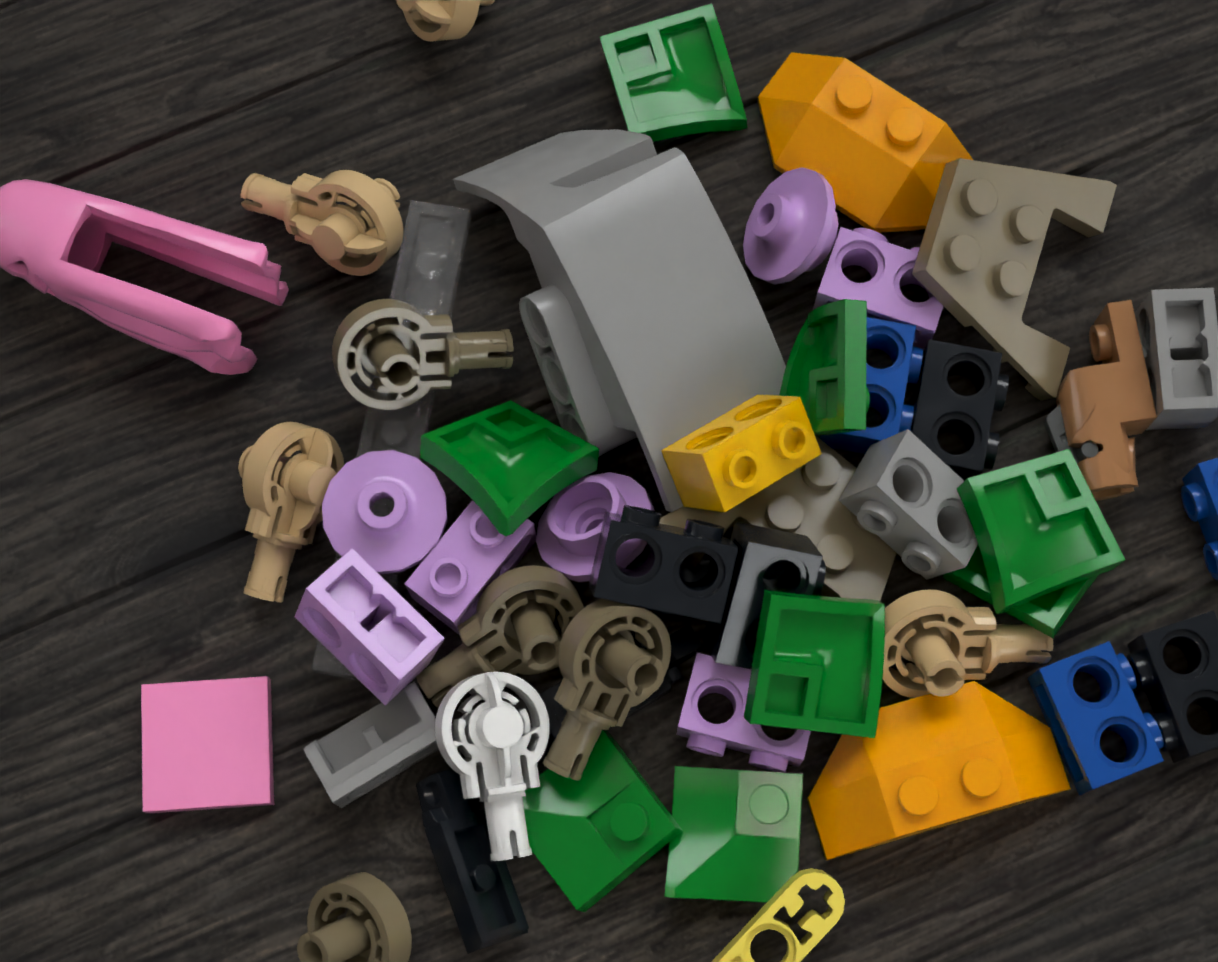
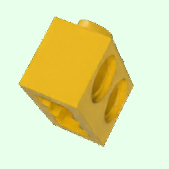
[661,395,822,512]

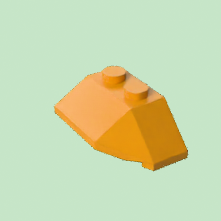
[757,52,973,233]
[807,681,1071,861]

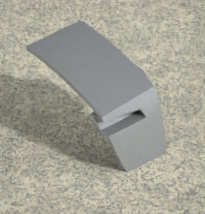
[453,129,786,512]

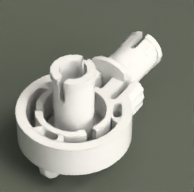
[435,672,550,861]

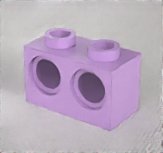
[813,227,944,349]
[404,500,536,635]
[294,548,445,706]
[676,652,811,773]

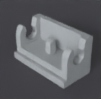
[303,681,439,808]

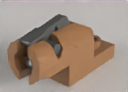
[1044,300,1157,501]

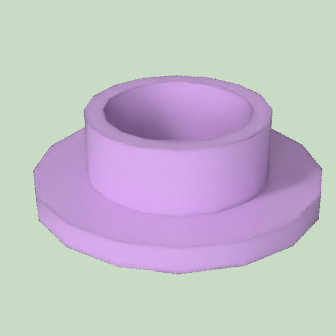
[743,167,839,285]
[322,450,448,574]
[536,472,655,582]

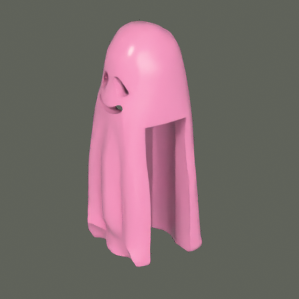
[0,179,289,375]

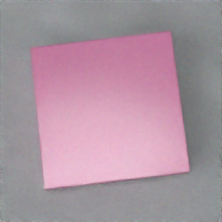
[141,676,274,813]

